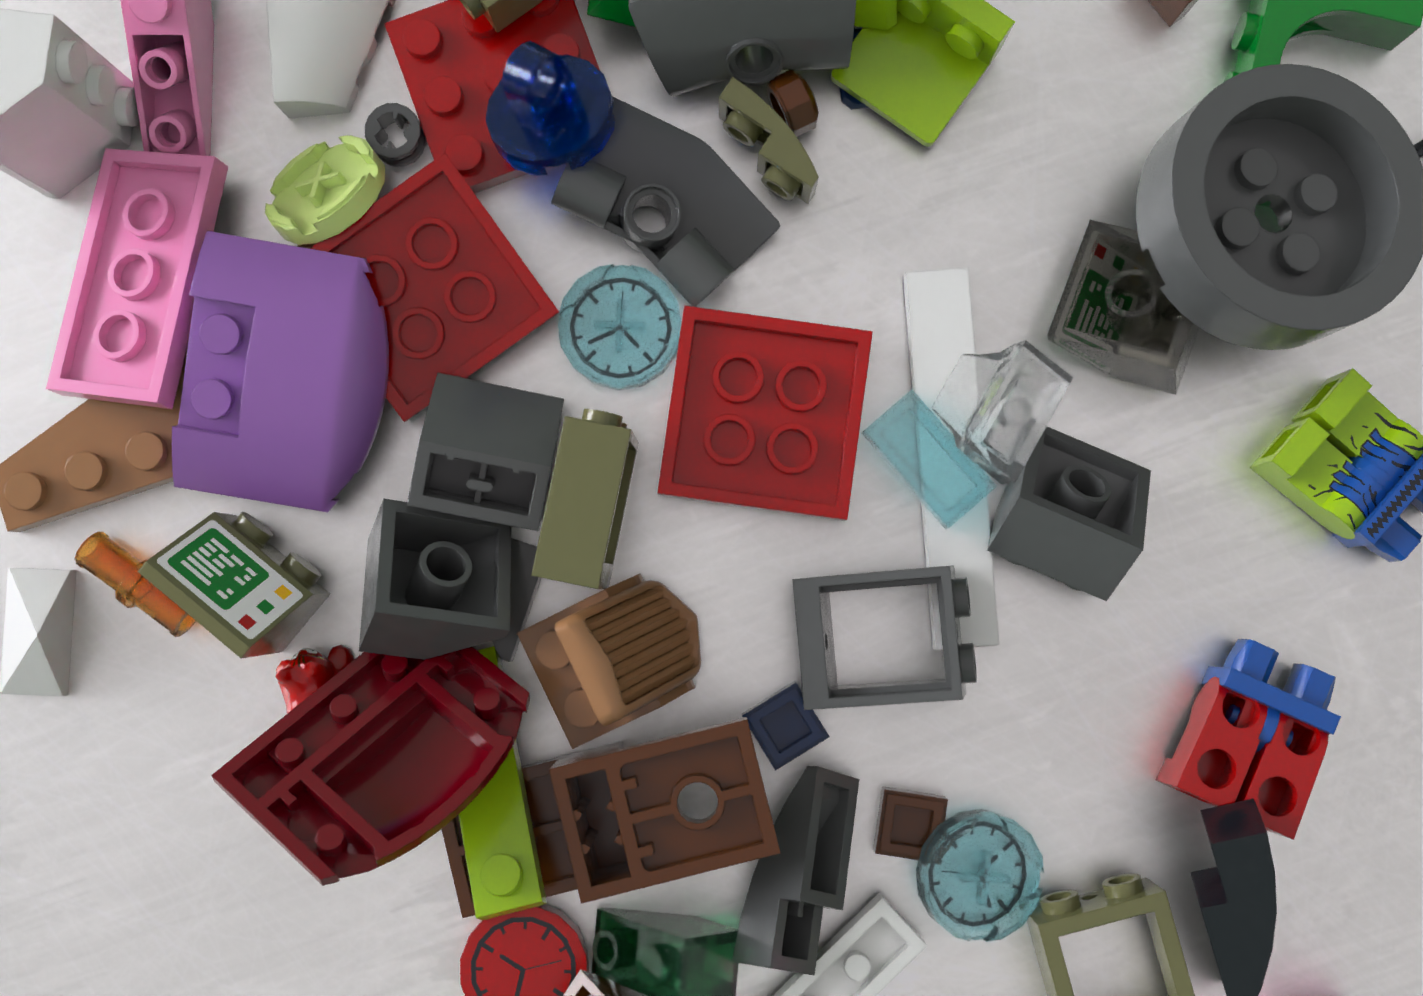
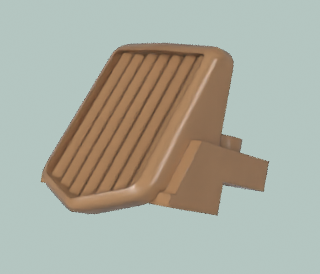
[517,573,701,749]

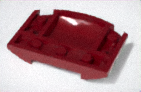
[211,647,530,886]

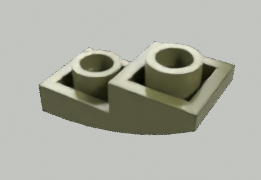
[719,76,819,204]

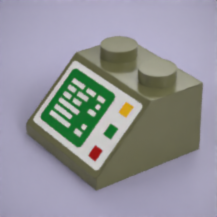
[137,512,330,658]

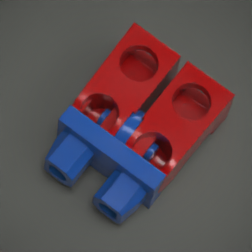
[1156,639,1341,840]

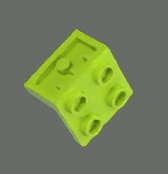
[831,0,1015,147]

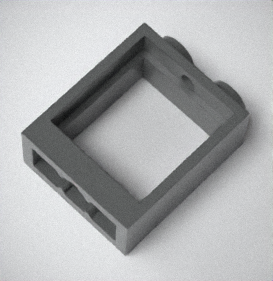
[792,565,977,710]

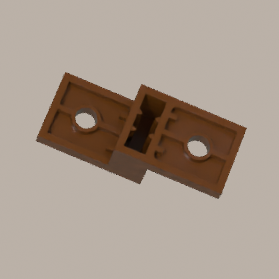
[441,717,780,918]

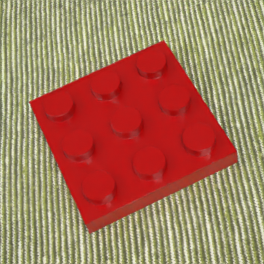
[384,0,609,193]
[310,153,559,422]
[657,305,873,521]

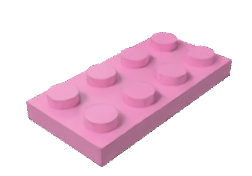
[46,148,228,409]

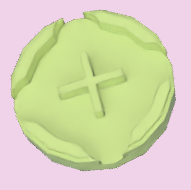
[265,135,385,245]

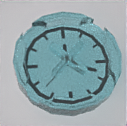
[558,264,682,390]
[916,809,1044,942]

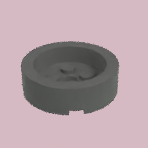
[1136,64,1423,350]

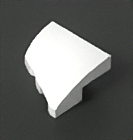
[266,0,396,118]

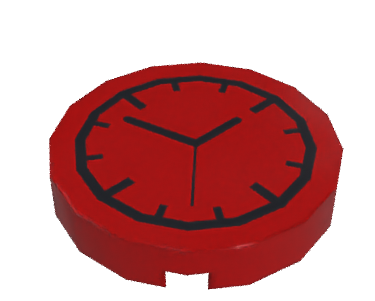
[460,904,589,996]

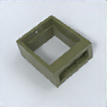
[531,409,639,589]
[1024,873,1195,996]

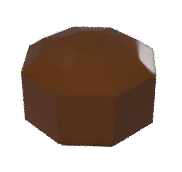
[766,70,819,137]

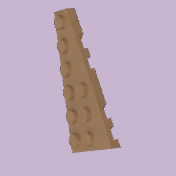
[0,243,317,532]

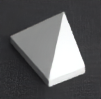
[0,568,76,696]

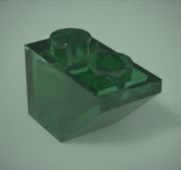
[591,908,738,996]

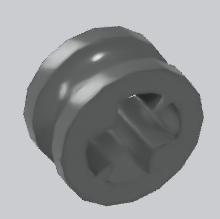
[365,103,426,167]

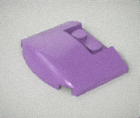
[172,231,389,512]

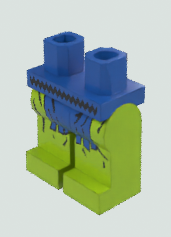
[1250,368,1423,562]

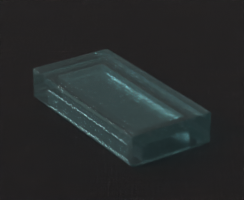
[862,390,997,529]

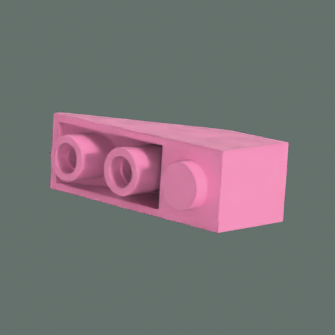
[120,0,214,156]

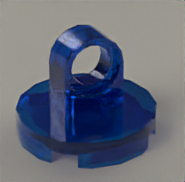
[485,41,616,176]

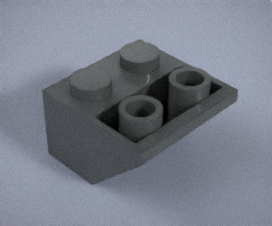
[407,372,564,531]

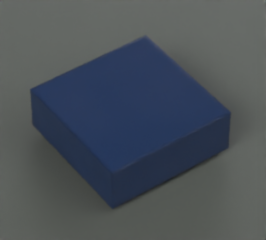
[742,681,830,771]

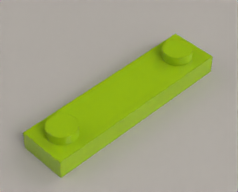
[459,646,547,921]

